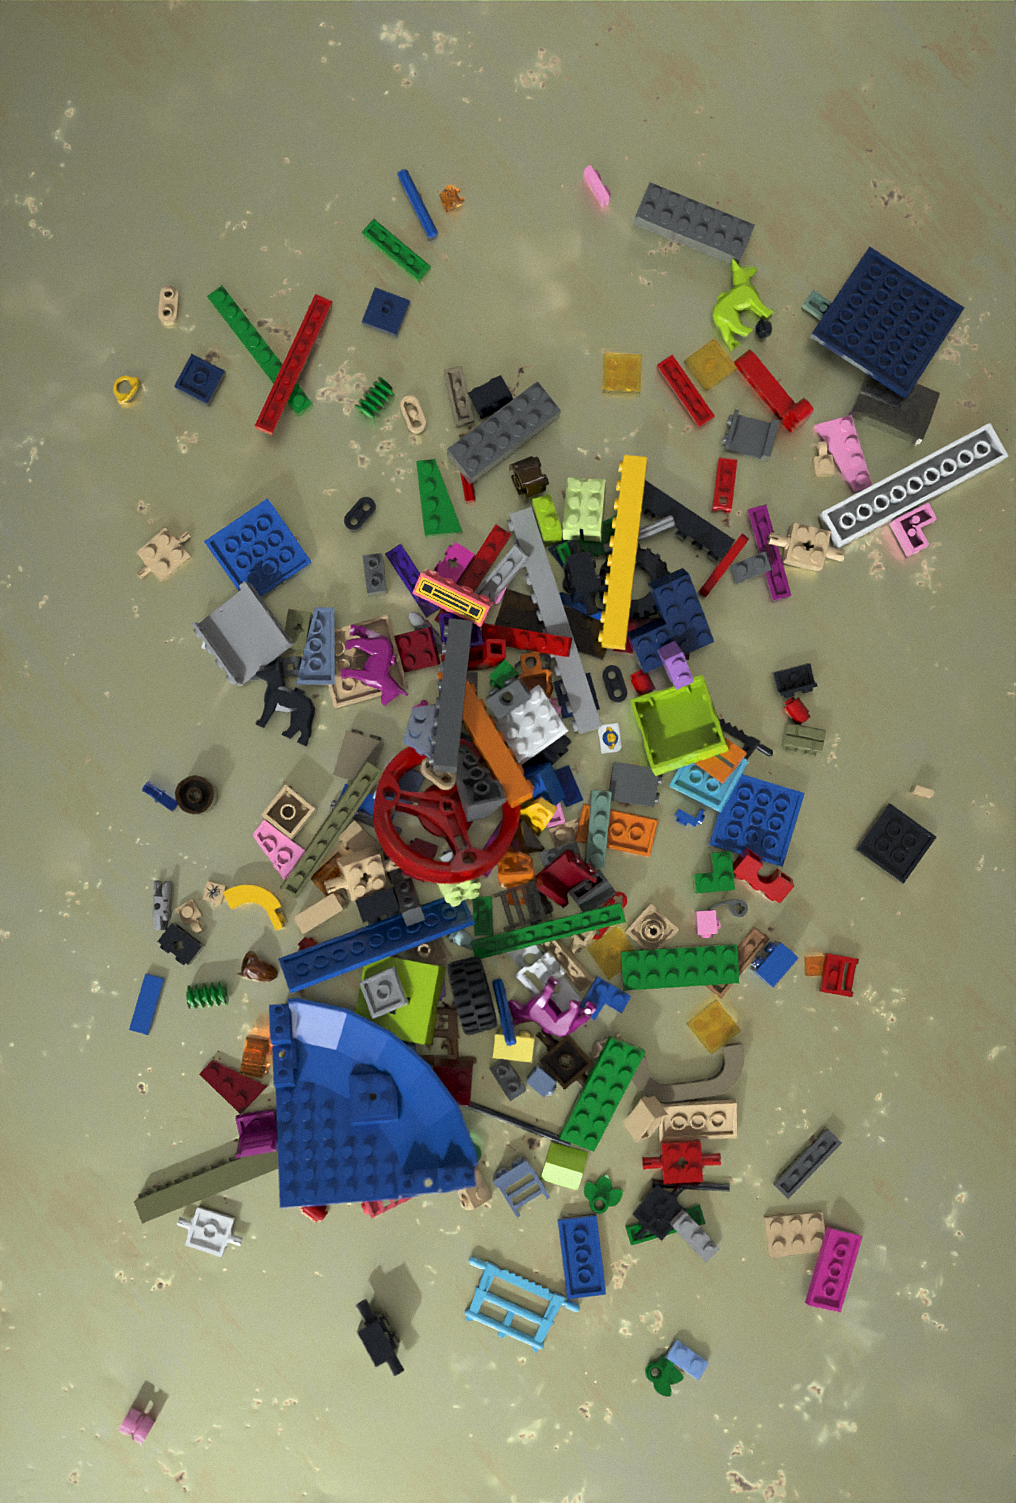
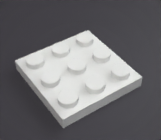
[493,685,569,765]

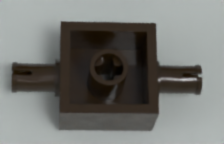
[535,1029,594,1090]

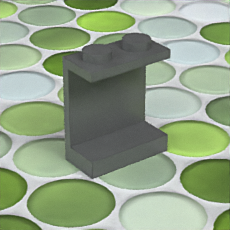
[722,409,780,461]

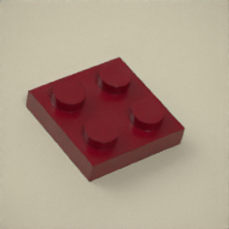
[394,627,440,673]

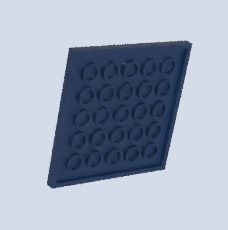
[810,246,965,399]

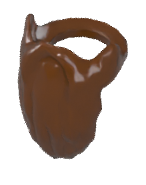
[236,951,278,983]

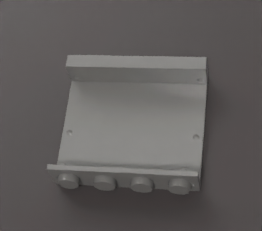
[192,581,294,686]

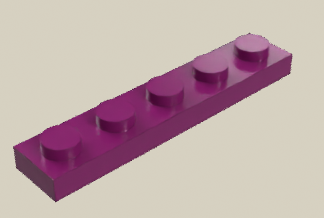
[747,505,792,602]

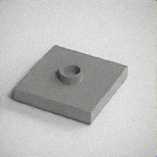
[359,967,409,1019]

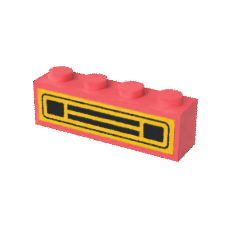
[413,569,494,627]

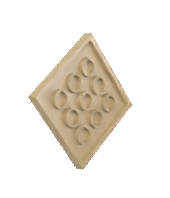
[328,615,408,709]

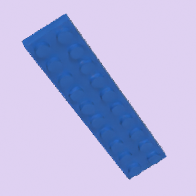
[279,897,475,993]

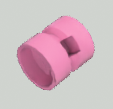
[118,1407,155,1445]

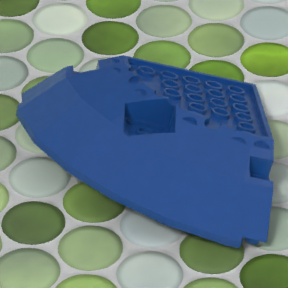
[269,998,478,1209]

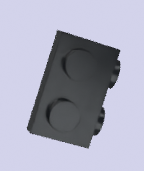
[772,663,818,698]

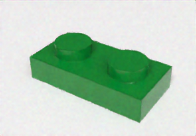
[473,896,494,936]

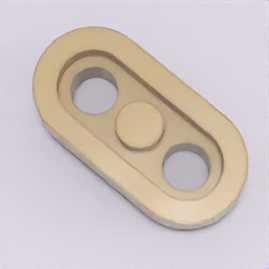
[158,286,180,325]
[400,395,426,433]
[420,757,456,790]

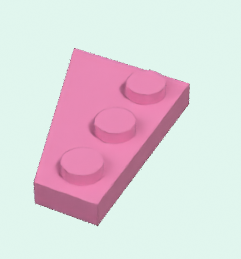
[253,819,305,880]

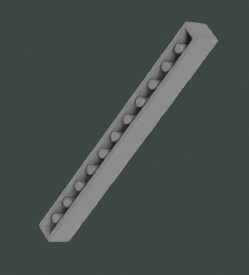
[507,507,602,735]

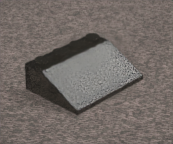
[848,374,940,445]

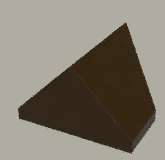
[510,819,545,854]

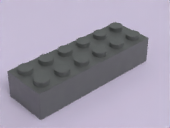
[634,182,755,264]
[447,381,561,484]

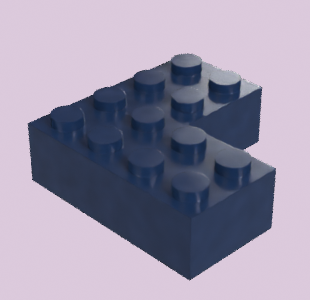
[627,568,715,673]

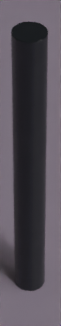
[651,1179,730,1192]

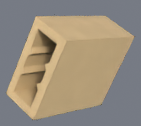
[293,892,347,934]

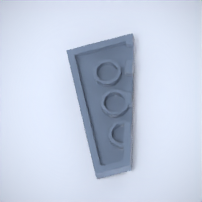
[296,607,335,685]

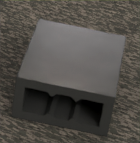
[609,762,663,808]

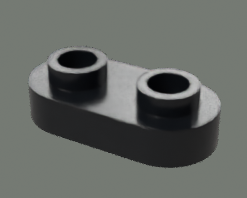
[344,497,376,531]
[602,665,627,703]

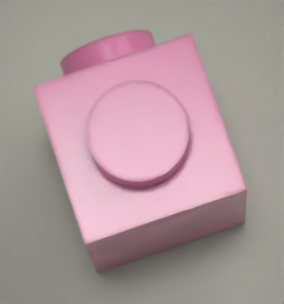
[694,909,721,938]

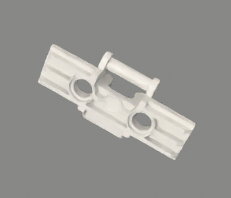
[507,945,583,1012]

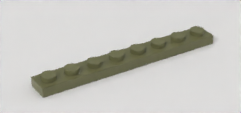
[280,760,383,899]

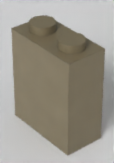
[333,729,384,781]

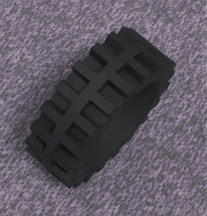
[599,545,670,621]

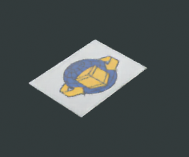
[598,723,622,754]

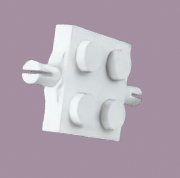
[177,1206,243,1257]

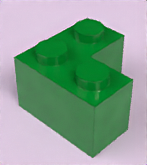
[692,851,735,894]

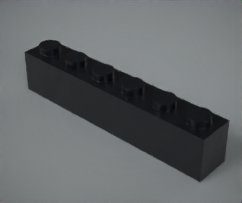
[642,480,735,562]

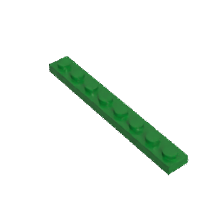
[207,285,313,416]
[471,902,626,959]

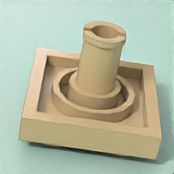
[624,903,679,949]
[405,937,451,965]

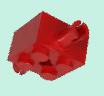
[642,1140,721,1184]

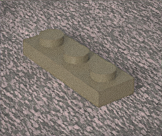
[443,366,474,426]

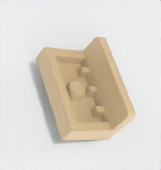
[457,1166,492,1210]

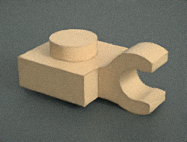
[812,441,835,477]
[175,899,204,934]
[568,930,597,954]

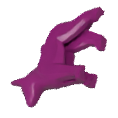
[340,625,409,706]
[508,976,597,1037]

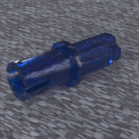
[142,781,178,812]

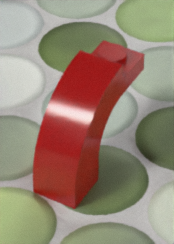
[441,639,506,671]

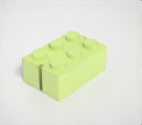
[562,477,606,542]

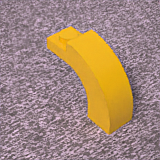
[223,884,286,930]

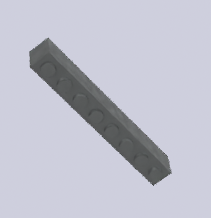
[429,618,472,773]

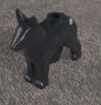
[255,659,315,746]

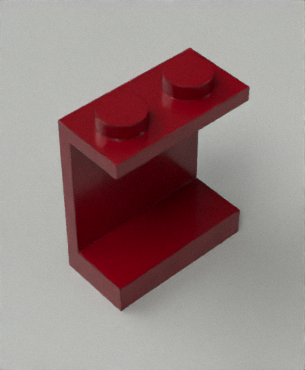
[535,849,597,908]

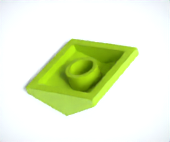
[540,1141,588,1190]

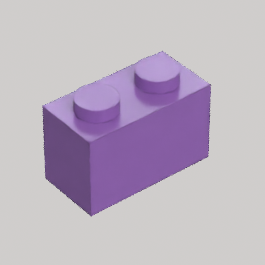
[657,641,694,690]

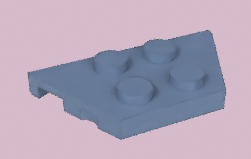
[403,704,439,758]

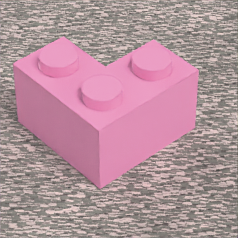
[890,503,937,557]

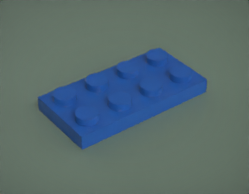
[558,1214,606,1299]

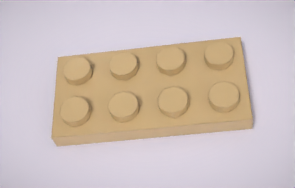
[658,1099,737,1142]

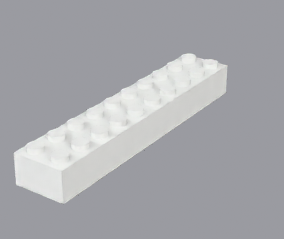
[818,423,1008,549]

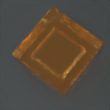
[804,956,825,976]

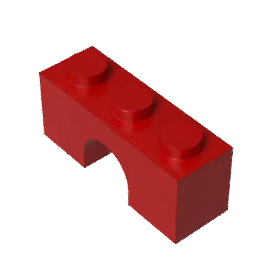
[732,847,794,903]

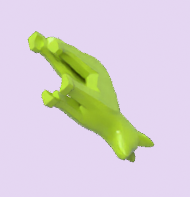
[713,259,774,351]

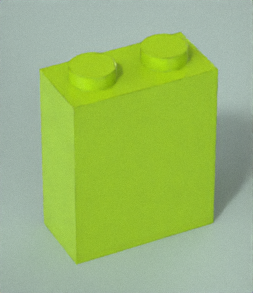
[532,494,562,547]

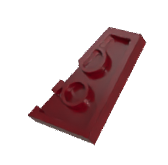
[199,1059,268,1114]

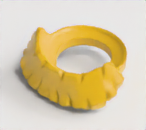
[113,376,140,403]

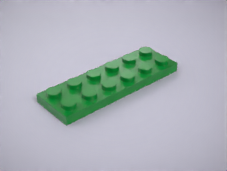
[621,944,739,991]
[559,1035,646,1152]

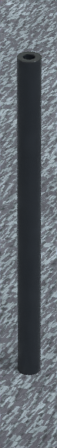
[461,1101,571,1147]

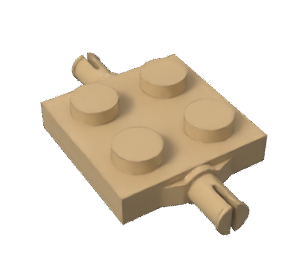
[136,528,191,582]

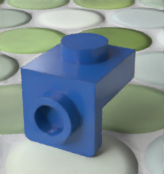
[673,808,705,827]

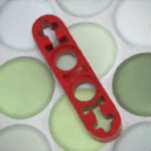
[698,533,749,598]

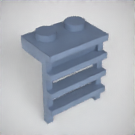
[493,1156,550,1218]

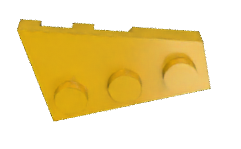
[520,797,557,836]

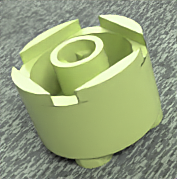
[437,862,481,907]

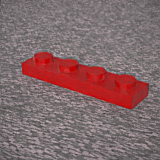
[656,354,715,428]

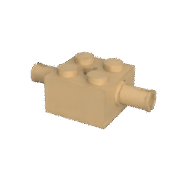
[768,522,845,572]
[324,846,400,901]

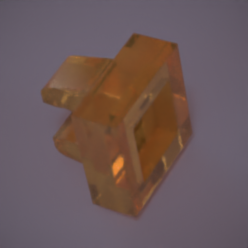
[439,185,464,212]

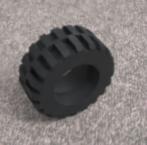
[447,956,497,1035]

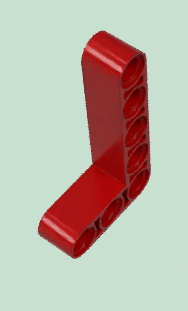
[734,349,814,433]

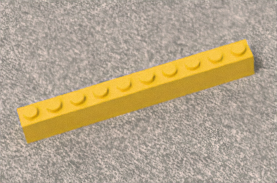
[599,455,647,650]

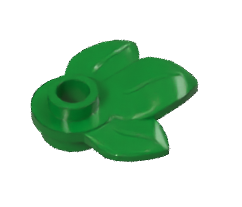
[584,1175,623,1214]
[645,1355,684,1397]

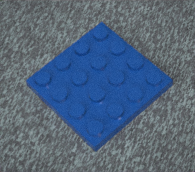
[204,498,311,596]
[708,774,805,867]

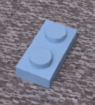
[665,1340,709,1380]

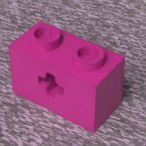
[434,542,475,584]

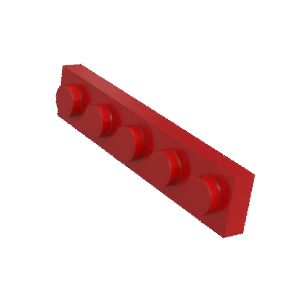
[481,623,572,657]

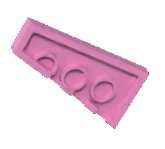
[814,415,872,493]

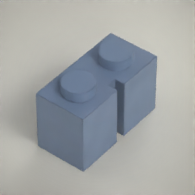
[526,1063,557,1098]

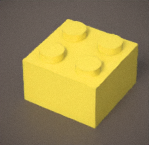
[493,1028,534,1062]

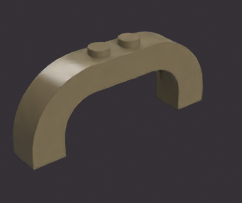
[632,1042,744,1102]

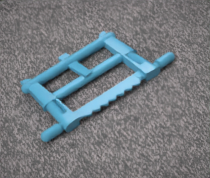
[464,1257,580,1353]

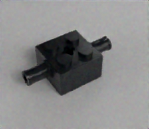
[563,539,601,616]
[356,1299,404,1376]

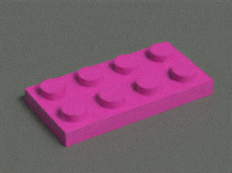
[805,1227,863,1312]

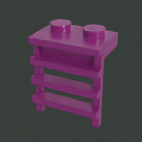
[235,1108,278,1158]

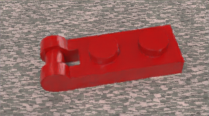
[712,457,738,513]

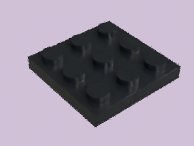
[855,803,937,884]

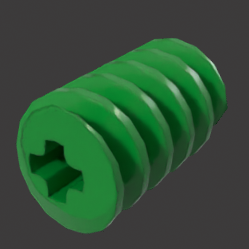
[354,377,395,419]
[186,981,229,1009]

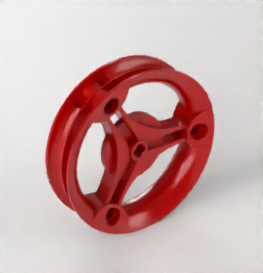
[373,739,521,884]

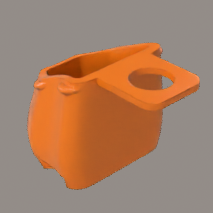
[517,652,553,698]
[497,849,535,905]

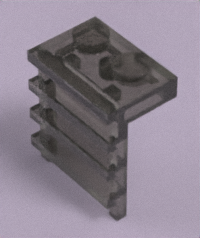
[493,880,553,931]

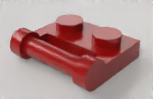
[819,953,859,997]

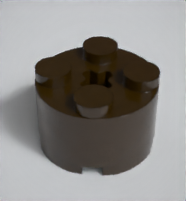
[509,456,549,500]
[175,775,218,815]

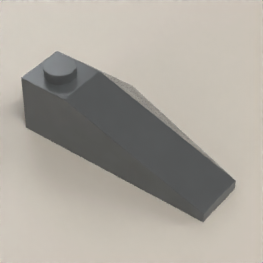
[455,744,506,821]

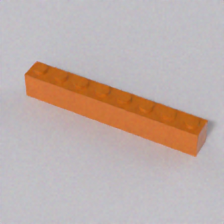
[437,672,534,808]

